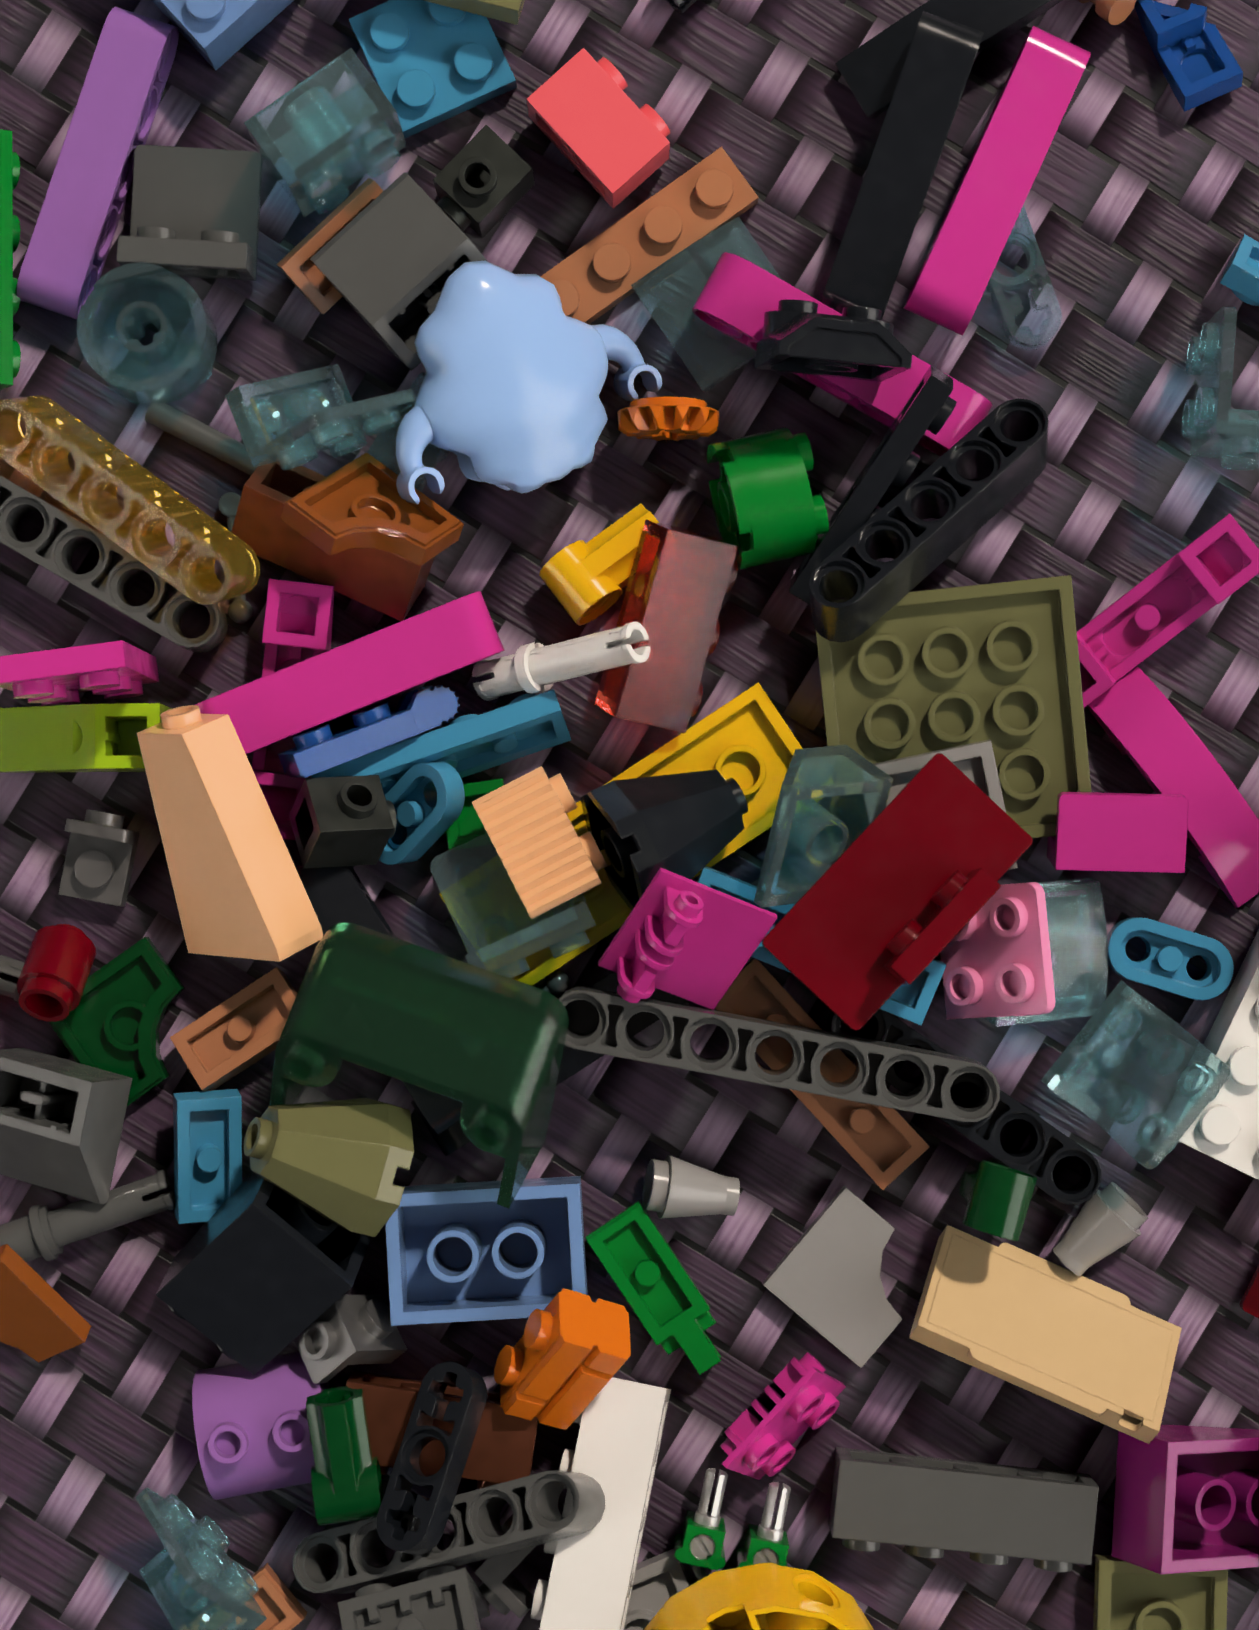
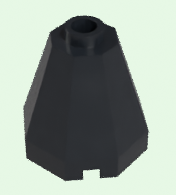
[580,770,748,911]

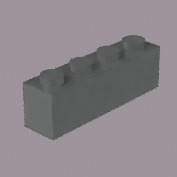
[828,1447,1099,1572]

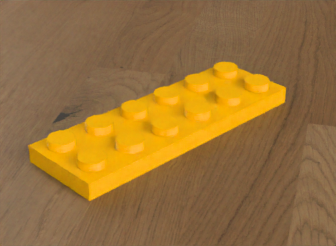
[439,682,829,1001]

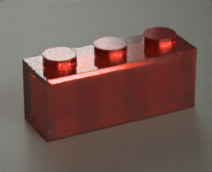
[595,519,738,733]

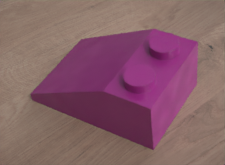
[1112,1425,1259,1575]

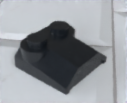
[755,299,912,382]

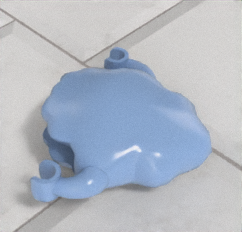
[396,261,662,504]

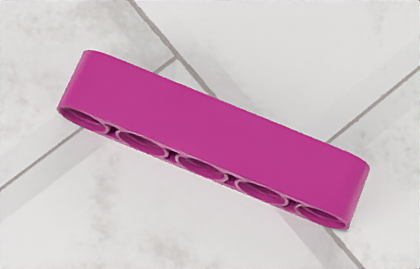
[904,26,1091,335]
[692,252,992,456]
[195,591,505,755]

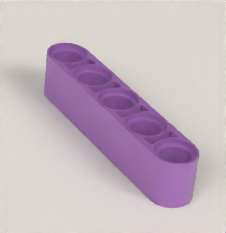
[17,6,179,320]

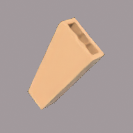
[137,705,324,962]

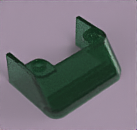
[269,922,569,1209]

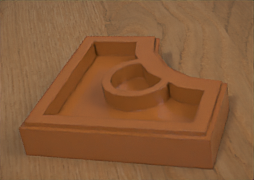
[280,452,464,566]
[0,1244,91,1363]

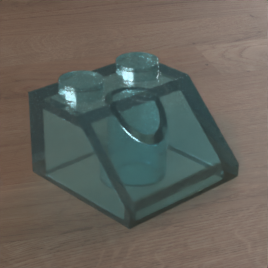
[754,745,893,908]

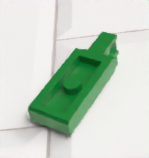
[585,1200,721,1375]

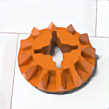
[617,396,719,441]

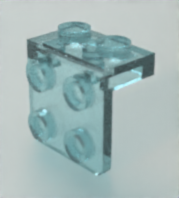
[1182,306,1259,470]
[225,364,416,470]
[430,833,597,985]
[1041,980,1230,1169]
[136,1487,267,1630]

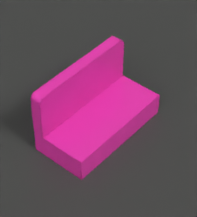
[1047,792,1189,873]

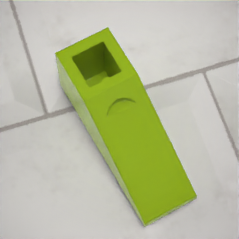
[0,703,172,773]

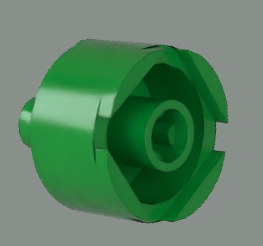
[707,427,829,570]

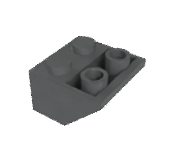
[310,172,488,371]
[0,1048,132,1204]

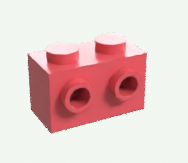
[526,48,670,209]

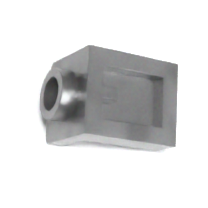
[58,809,140,907]

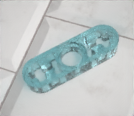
[986,205,1062,351]

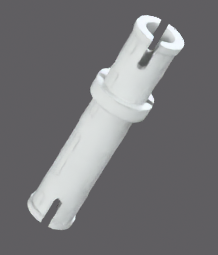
[472,621,651,701]

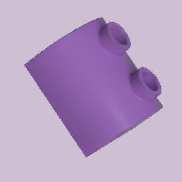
[192,1352,330,1500]

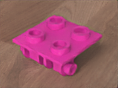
[598,867,777,1010]
[720,1352,846,1480]

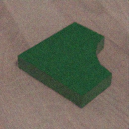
[49,937,185,1107]

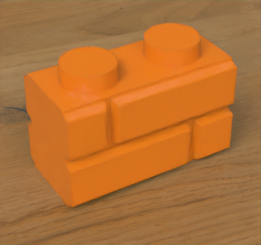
[494,1288,631,1430]

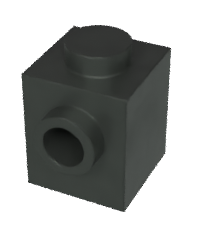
[433,125,534,238]
[289,775,397,869]

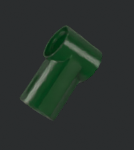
[959,1160,1037,1241]
[306,1386,384,1526]

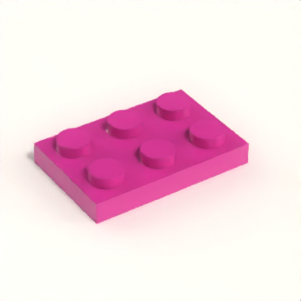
[0,640,159,706]

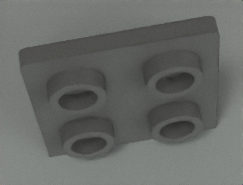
[117,145,263,281]
[337,1565,490,1630]

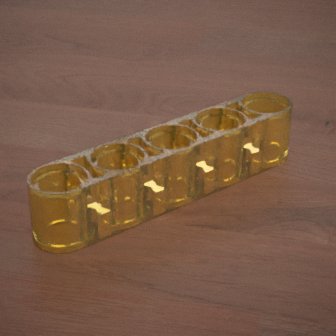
[0,395,260,605]

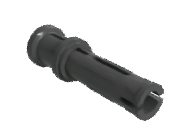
[0,1169,176,1262]

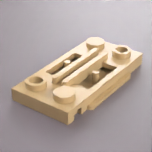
[909,1225,1182,1444]

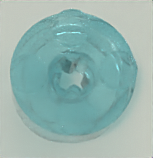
[77,262,217,404]

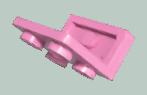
[940,882,1056,1019]

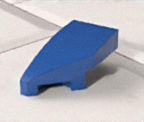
[1134,0,1243,112]

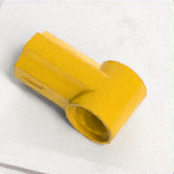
[539,503,674,626]

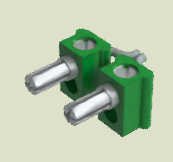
[674,1468,791,1580]

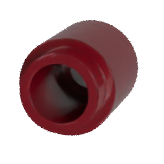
[17,924,96,1022]

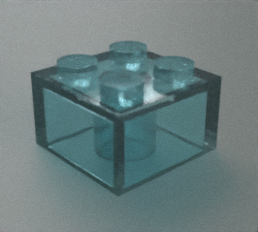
[244,48,407,217]

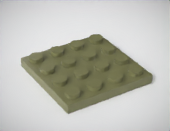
[816,575,1092,857]

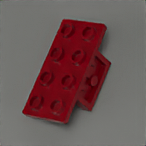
[762,753,1033,1030]

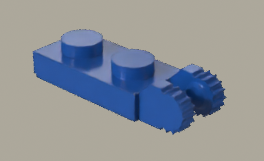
[278,685,460,778]

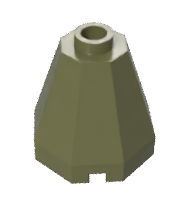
[244,1098,414,1237]

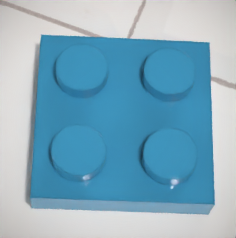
[349,0,517,139]

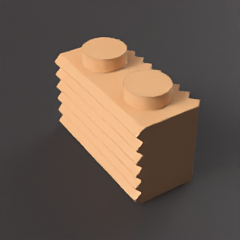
[472,766,608,919]

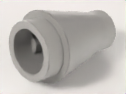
[642,1155,740,1219]
[1053,1182,1148,1277]

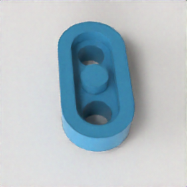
[379,761,465,865]
[1104,917,1234,1000]

